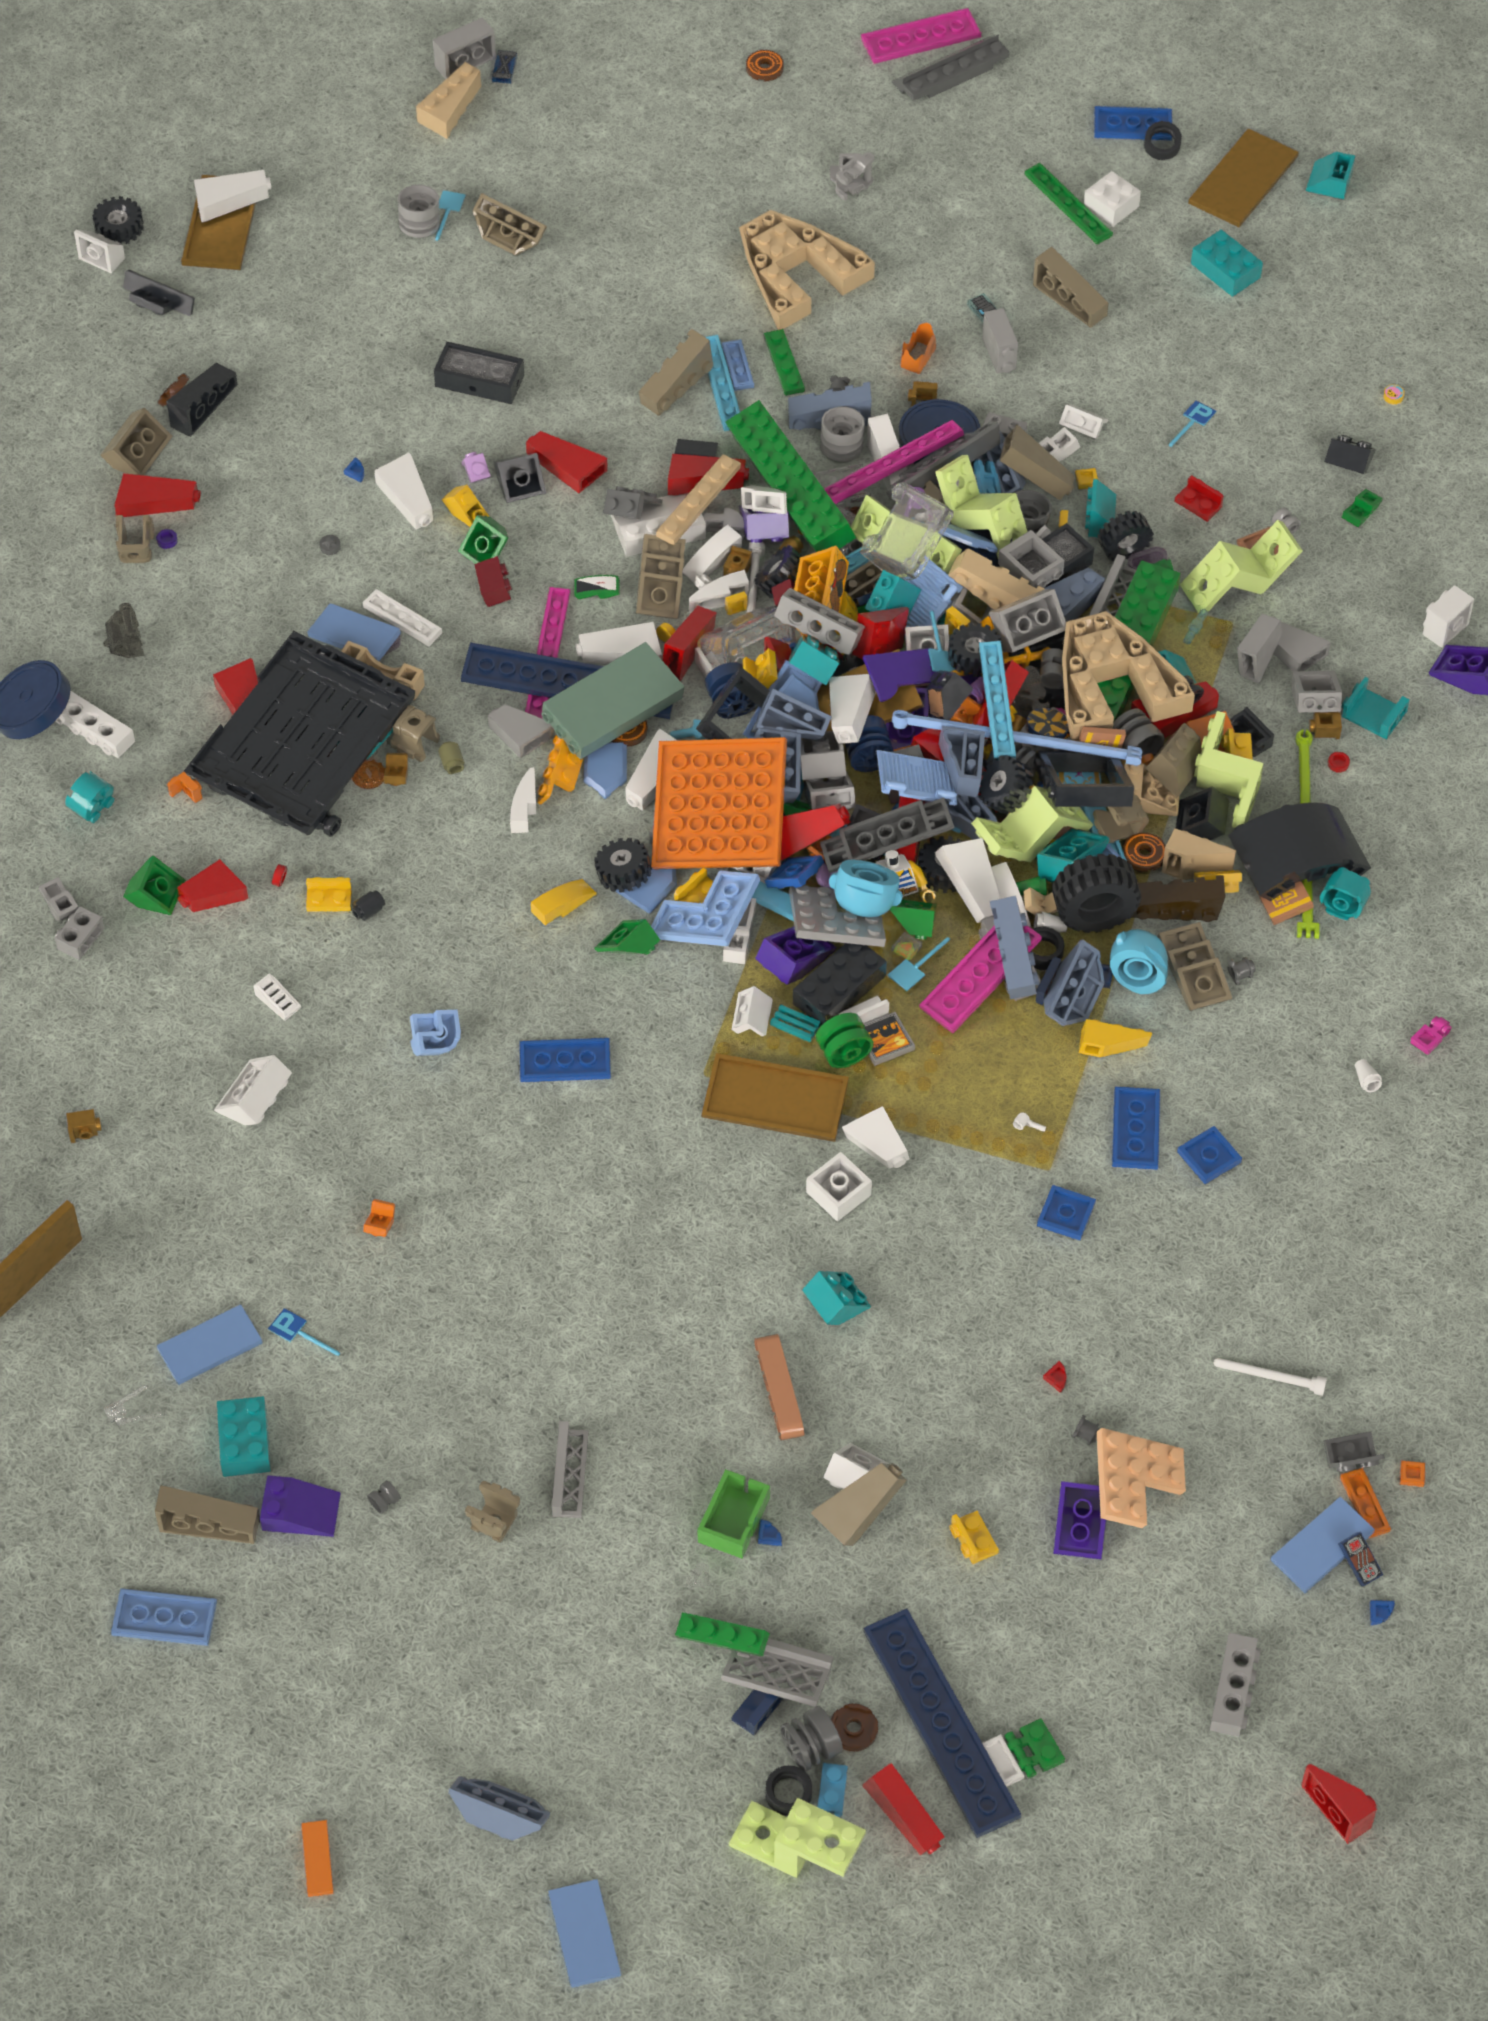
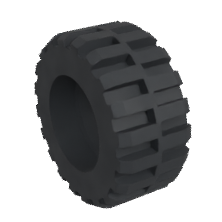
[1052,854,1141,933]

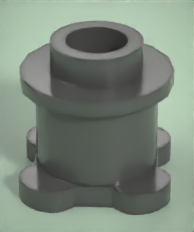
[828,375,850,392]
[1227,957,1256,985]
[1072,1415,1099,1445]

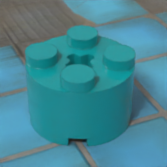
[65,771,115,823]
[1320,867,1371,920]

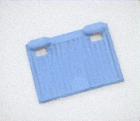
[903,554,963,638]
[876,750,957,806]

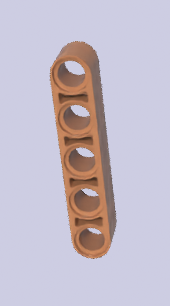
[754,1334,804,1441]

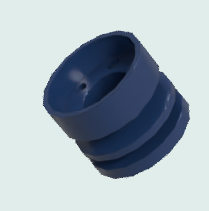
[705,662,756,719]
[845,715,894,772]

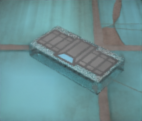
[967,293,998,324]

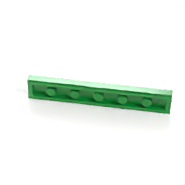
[1024,163,1113,245]

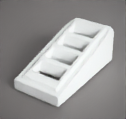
[254,973,302,1021]

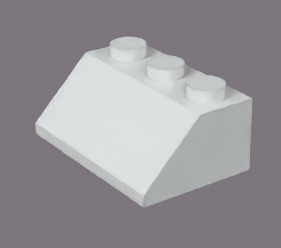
[214,1055,292,1126]

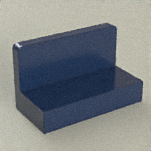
[731,1687,783,1736]

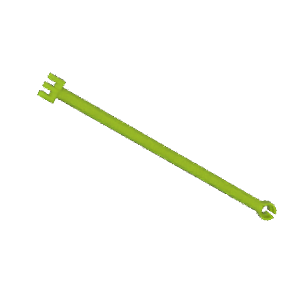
[1295,729,1320,939]

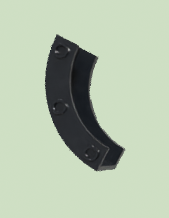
[1228,803,1371,901]

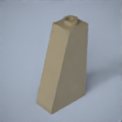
[1000,425,1074,500]
[811,1463,907,1546]

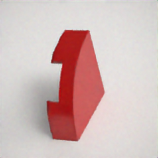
[1043,1361,1067,1393]

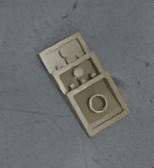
[636,534,686,619]
[1157,922,1232,1011]

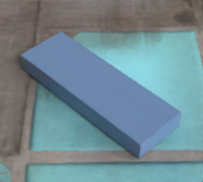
[721,339,754,391]

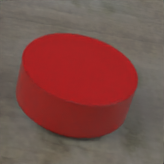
[1328,752,1350,773]
[272,864,287,887]

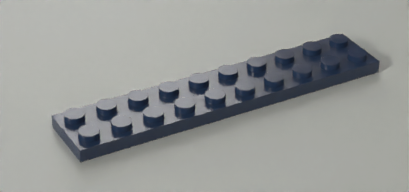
[461,642,673,719]
[863,1608,1022,1838]

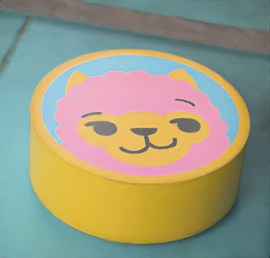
[1383,385,1404,404]

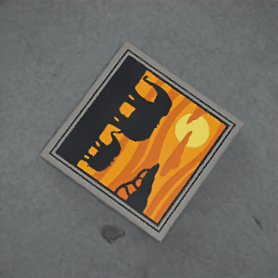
[864,1012,915,1066]

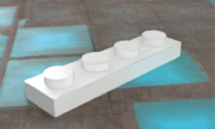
[363,589,442,647]

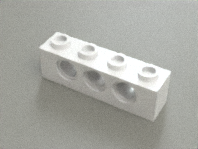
[56,691,135,758]

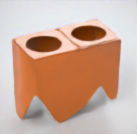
[901,322,936,374]

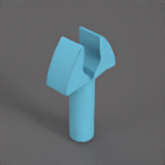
[670,719,706,740]

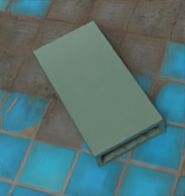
[542,642,685,760]

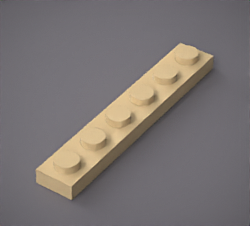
[656,454,741,545]

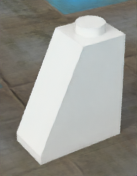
[842,1106,910,1169]

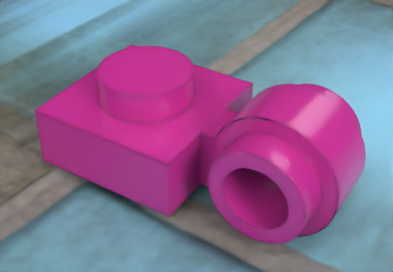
[1410,1016,1452,1055]

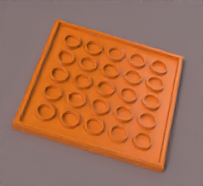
[651,737,787,869]

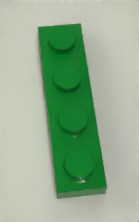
[764,329,805,396]
[675,1612,770,1657]

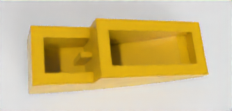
[531,879,596,926]

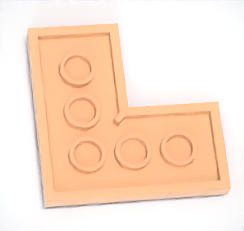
[1097,1428,1186,1528]

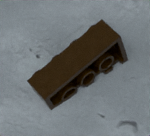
[1131,875,1226,922]

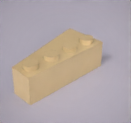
[416,62,481,139]
[948,549,1044,610]

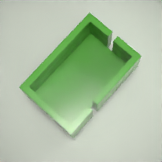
[698,1469,770,1559]

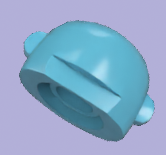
[829,860,903,918]
[1110,929,1168,994]

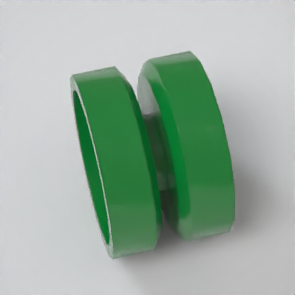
[816,1012,873,1069]

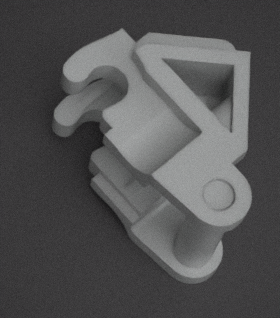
[830,152,874,201]

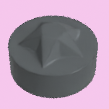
[319,535,341,555]

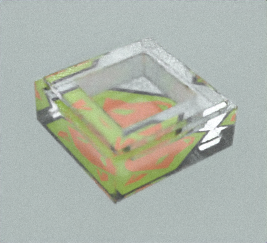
[891,932,922,962]

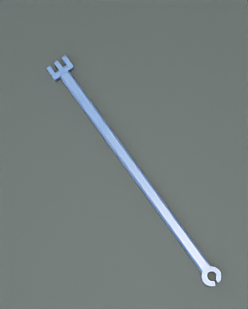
[892,710,1142,766]

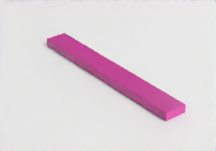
[824,420,964,504]
[525,587,571,719]

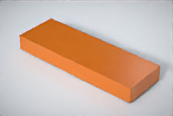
[1340,1468,1391,1539]
[301,1820,334,1897]

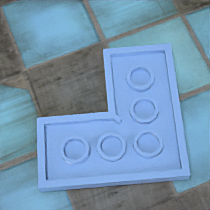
[651,871,760,946]

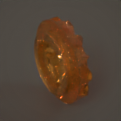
[352,759,385,789]

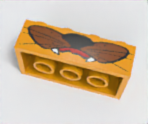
[794,546,849,635]

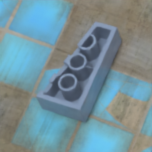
[788,382,872,430]
[990,896,1040,999]

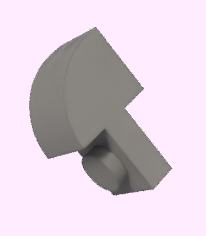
[703,508,744,540]
[39,877,79,921]

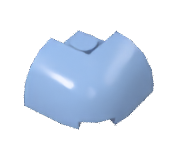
[410,1009,461,1056]

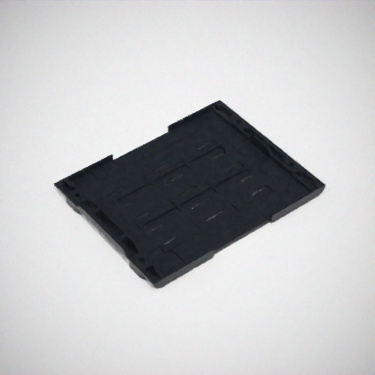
[184,630,415,835]

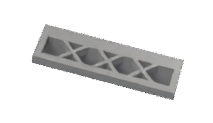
[1089,554,1136,616]
[552,1421,589,1518]

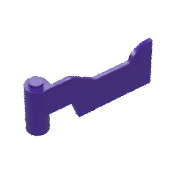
[863,648,982,702]

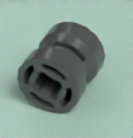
[367,1480,401,1514]

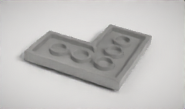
[789,885,886,947]

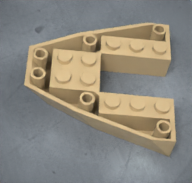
[739,210,875,330]
[1062,611,1195,741]

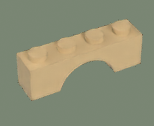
[341,641,425,701]

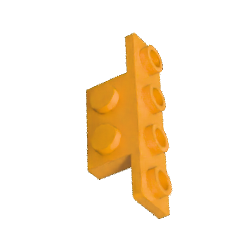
[537,735,583,804]

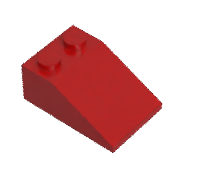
[852,607,909,660]
[1301,1764,1377,1844]

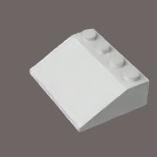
[611,494,706,557]

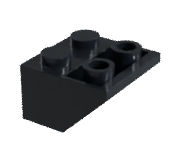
[1324,435,1376,474]

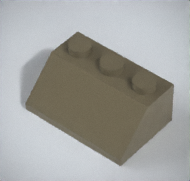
[100,407,173,475]
[1146,723,1202,797]

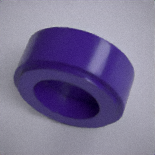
[156,529,178,549]

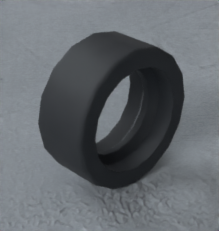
[1144,121,1182,160]
[1031,926,1065,970]
[765,1765,812,1816]

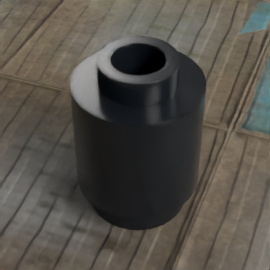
[351,890,385,921]

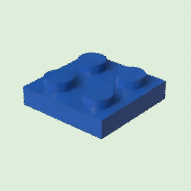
[764,855,824,889]
[1177,1126,1242,1184]
[1037,1185,1096,1241]

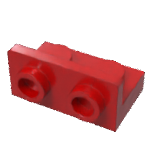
[1174,475,1224,522]

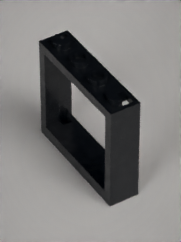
[696,668,770,740]
[1034,750,1134,807]

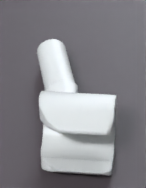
[1013,1113,1046,1132]

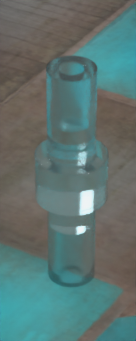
[1183,609,1208,644]

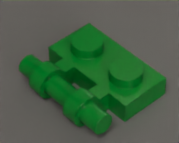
[1004,1718,1065,1778]

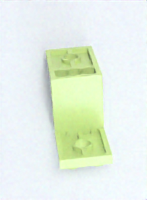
[935,455,1028,568]
[851,495,962,574]
[1180,520,1303,616]
[1194,711,1264,828]
[971,786,1093,862]
[729,1798,866,1878]

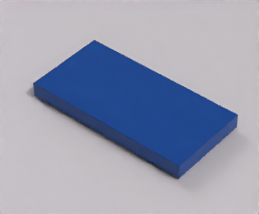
[1094,106,1172,141]
[520,1038,611,1082]
[1112,1086,1160,1170]

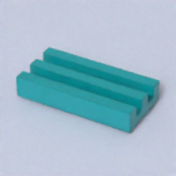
[770,1004,821,1042]

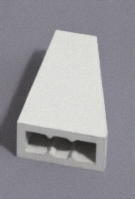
[194,170,271,222]
[867,414,907,491]
[374,453,433,530]
[576,622,662,665]
[829,674,876,744]
[626,729,676,811]
[935,838,1000,923]

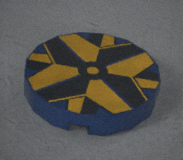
[1026,708,1069,739]

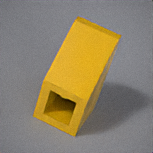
[441,485,490,527]

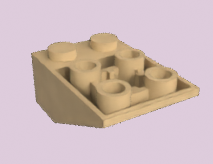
[1110,759,1179,816]
[1162,828,1236,880]

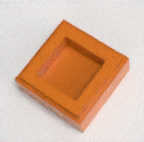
[1400,1460,1425,1487]

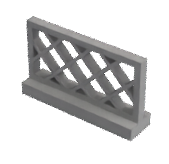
[721,1638,833,1707]

